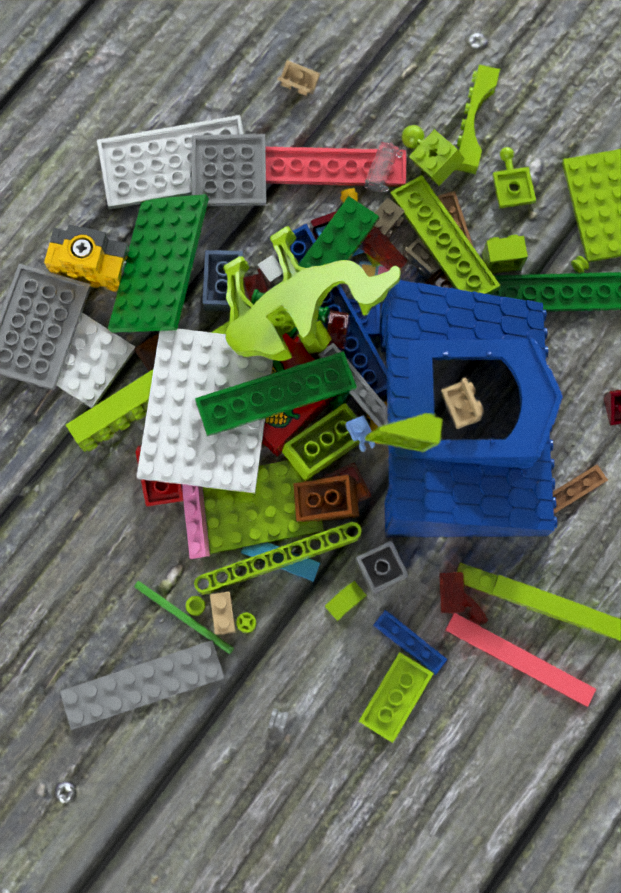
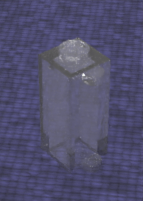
[365,141,403,193]

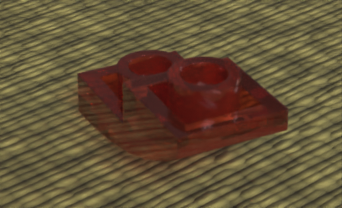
[453,589,488,625]

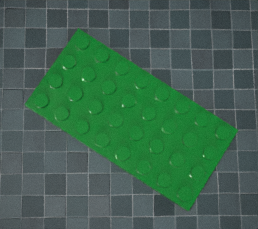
[108,194,209,333]

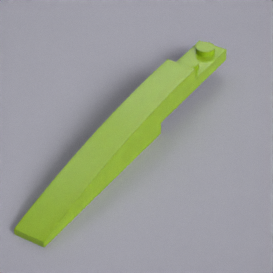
[453,563,621,642]

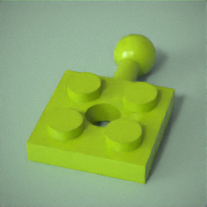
[492,147,536,209]

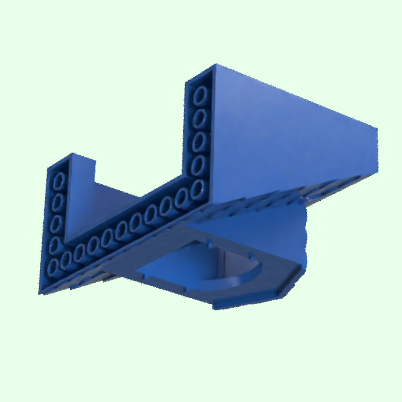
[380,280,563,538]

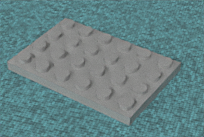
[0,264,91,390]

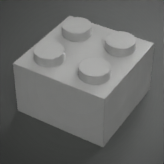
[355,541,409,595]

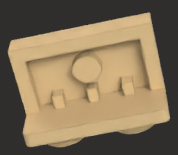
[278,60,321,96]
[441,378,483,429]

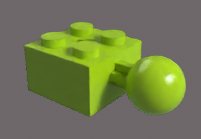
[402,125,465,186]

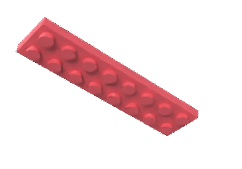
[266,147,406,187]

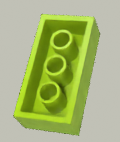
[282,403,360,482]

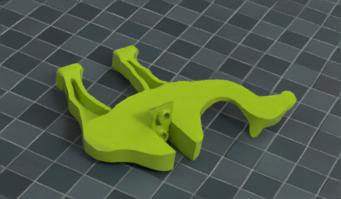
[223,226,401,361]

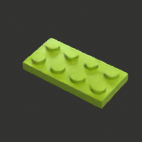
[358,652,434,743]

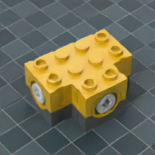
[44,224,130,292]

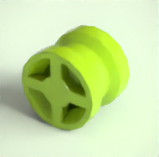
[236,612,257,633]

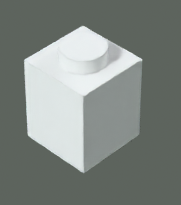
[257,255,283,288]

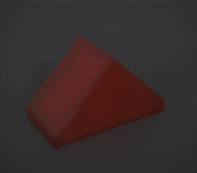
[327,310,350,349]

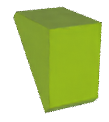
[325,581,367,621]

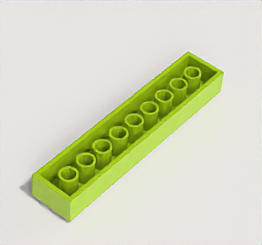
[66,321,230,452]

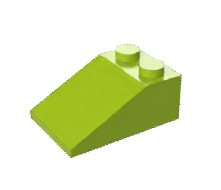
[365,413,442,452]

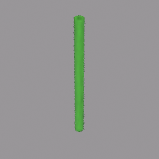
[134,581,234,654]

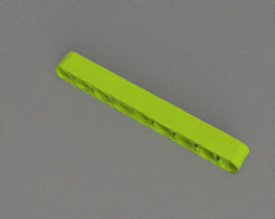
[194,522,361,595]

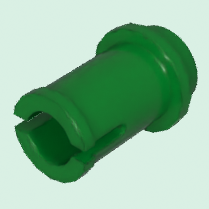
[329,392,352,411]

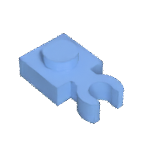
[345,415,375,452]

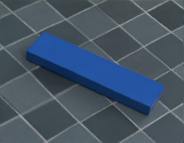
[373,610,448,675]

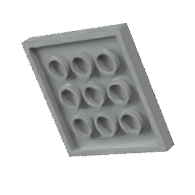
[192,134,266,206]

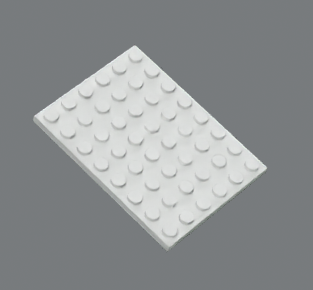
[137,329,273,493]

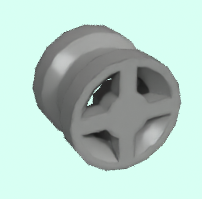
[268,708,289,732]

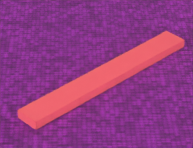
[445,613,596,707]

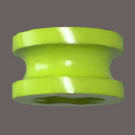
[571,255,589,273]

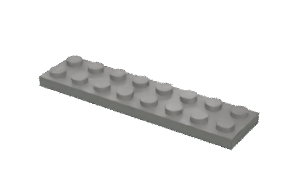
[60,640,225,730]

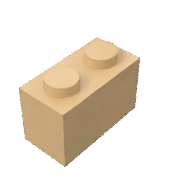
[210,591,236,636]

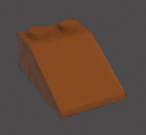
[293,475,359,522]

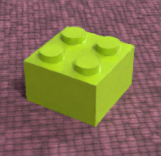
[482,235,528,274]

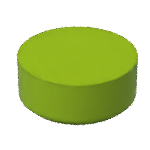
[186,596,206,616]

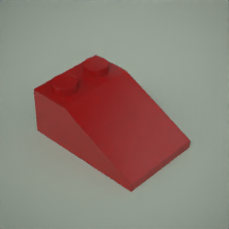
[135,445,183,507]

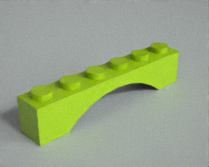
[455,65,500,175]

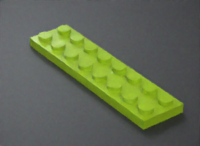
[390,175,501,295]

